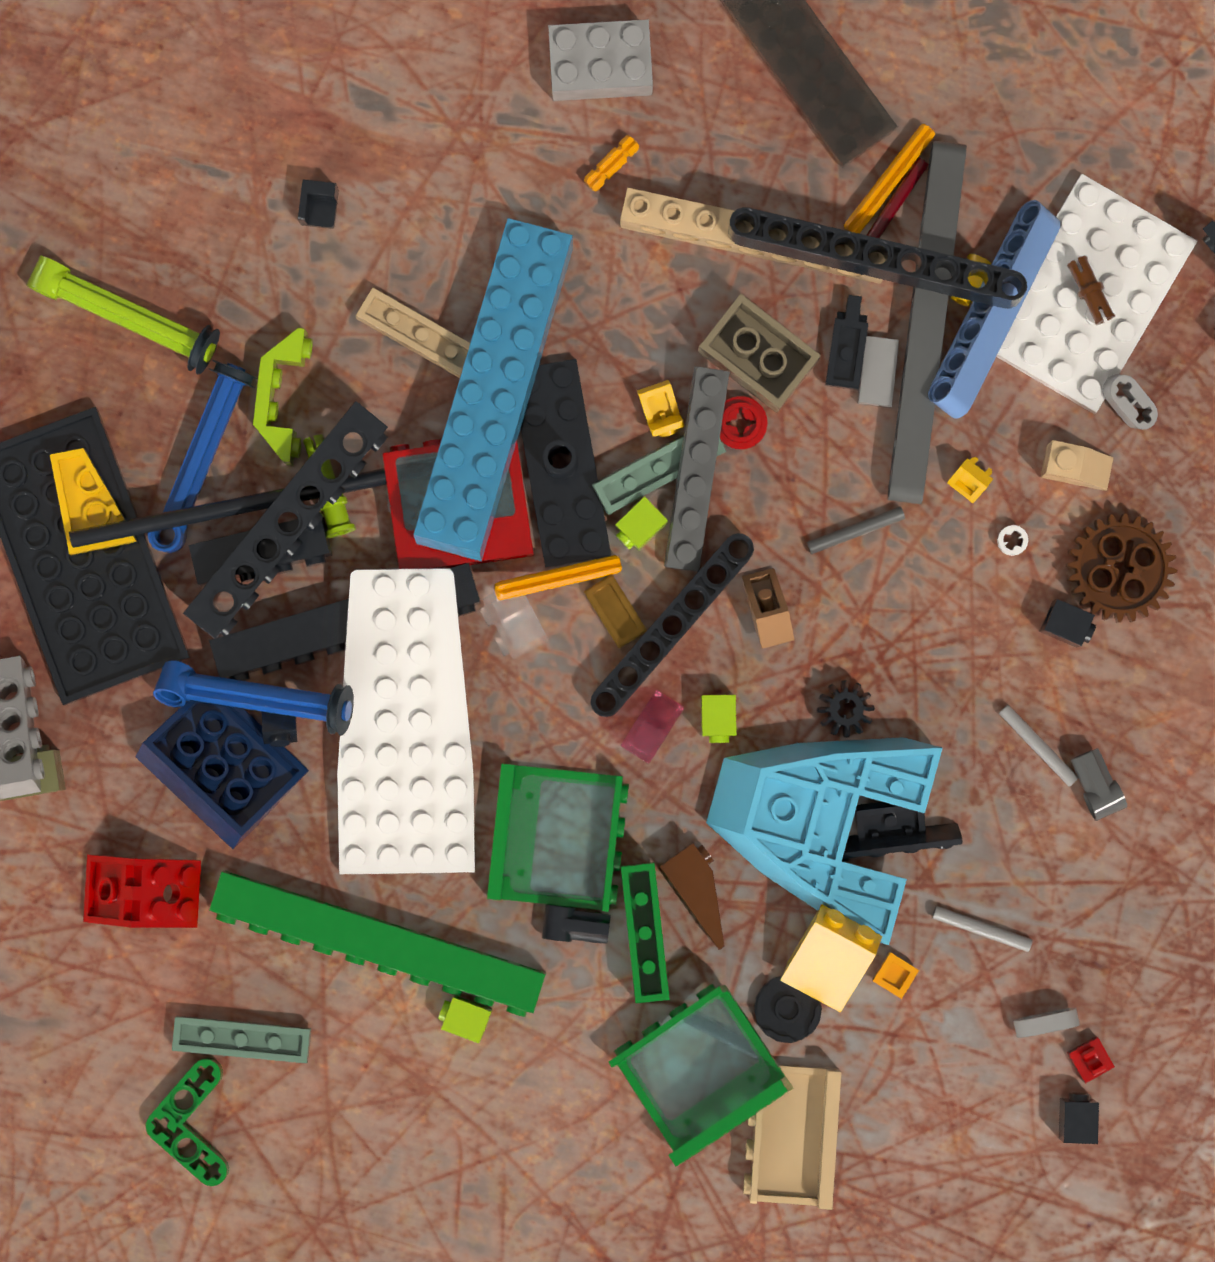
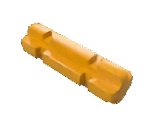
[584,135,639,191]

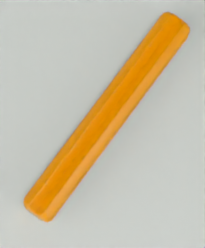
[844,124,935,234]
[494,555,622,600]

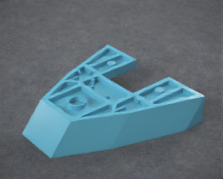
[706,737,943,945]

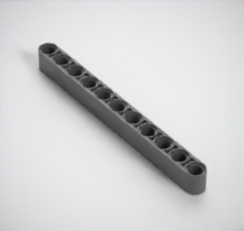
[887,141,967,504]

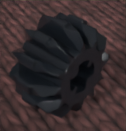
[816,680,875,738]

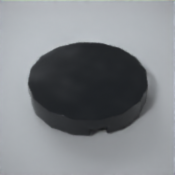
[754,976,822,1043]

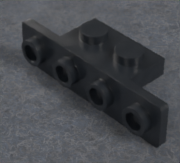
[842,802,963,862]

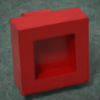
[1067,1036,1115,1084]

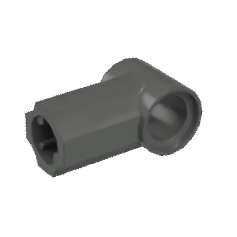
[1070,748,1128,821]

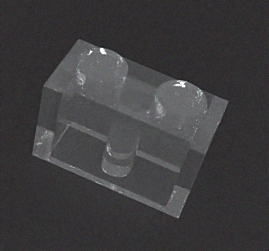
[480,592,549,660]

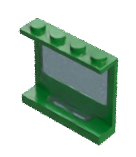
[487,764,629,912]
[608,984,794,1167]

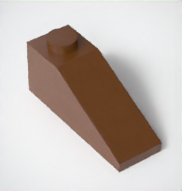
[660,842,725,950]

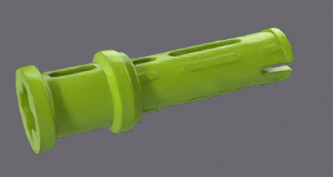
[303,434,356,538]

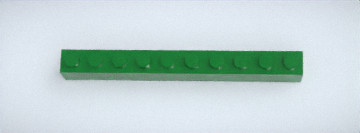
[209,871,547,1017]

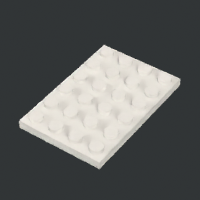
[996,174,1197,414]

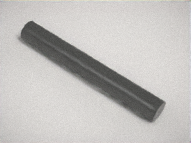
[806,506,905,555]

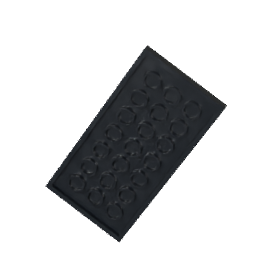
[0,407,191,705]

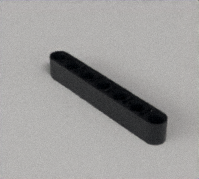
[591,533,754,718]

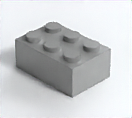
[548,19,653,101]

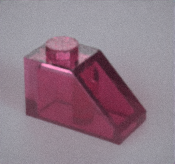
[620,690,685,764]

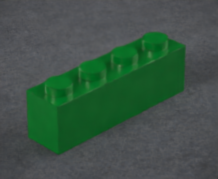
[621,862,670,1003]

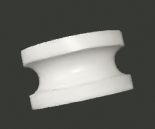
[997,525,1028,556]

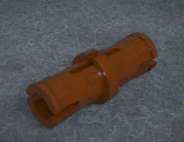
[1067,255,1116,326]

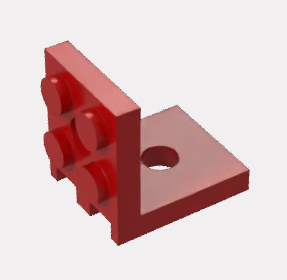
[83,854,201,928]

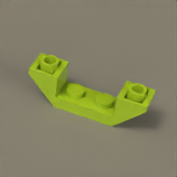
[253,328,313,466]

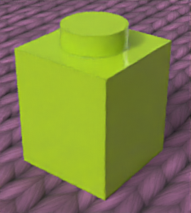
[615,496,668,551]
[701,695,737,743]
[438,995,493,1044]

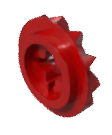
[720,396,768,450]

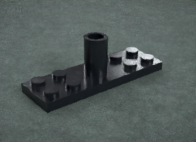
[521,359,611,568]

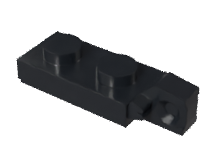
[825,295,868,391]

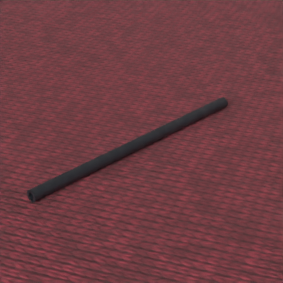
[69,458,436,548]

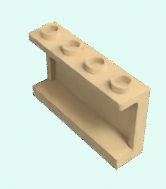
[743,1064,841,1210]

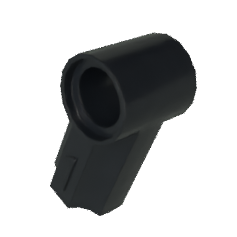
[542,904,611,944]

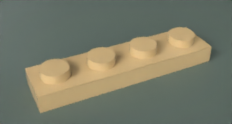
[356,288,470,378]

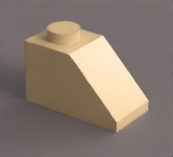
[1040,440,1113,491]

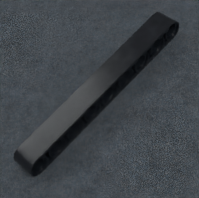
[728,207,1027,309]

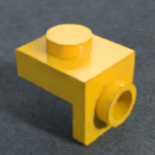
[637,380,685,437]

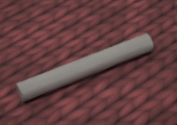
[998,705,1078,787]
[932,906,1033,952]

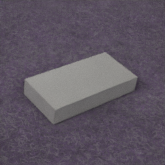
[858,336,899,407]

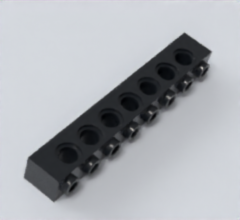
[183,401,388,639]

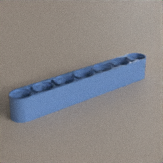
[928,200,1061,418]

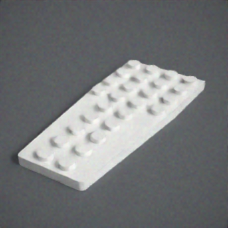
[337,568,475,874]

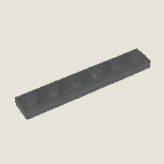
[664,366,730,572]

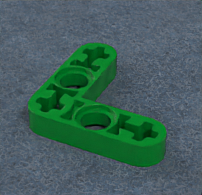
[146,1058,229,1186]

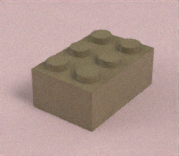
[698,294,821,413]

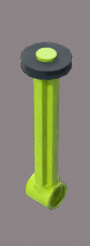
[26,255,220,375]

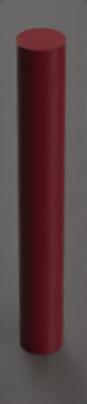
[866,157,929,238]

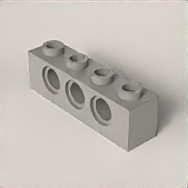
[0,656,45,799]

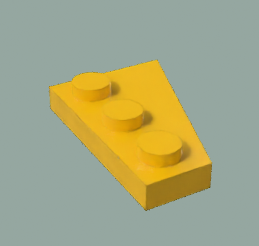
[50,448,138,555]

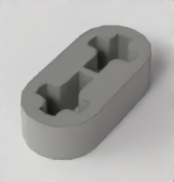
[1103,374,1158,430]
[1013,1008,1080,1038]

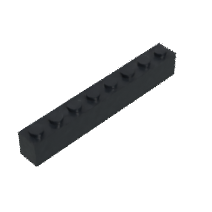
[209,563,482,681]

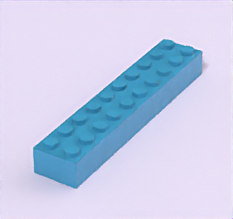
[413,218,573,562]

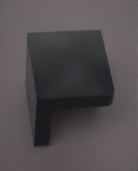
[298,179,339,229]

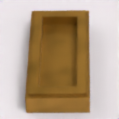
[584,574,647,649]

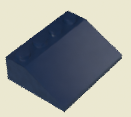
[135,700,309,849]

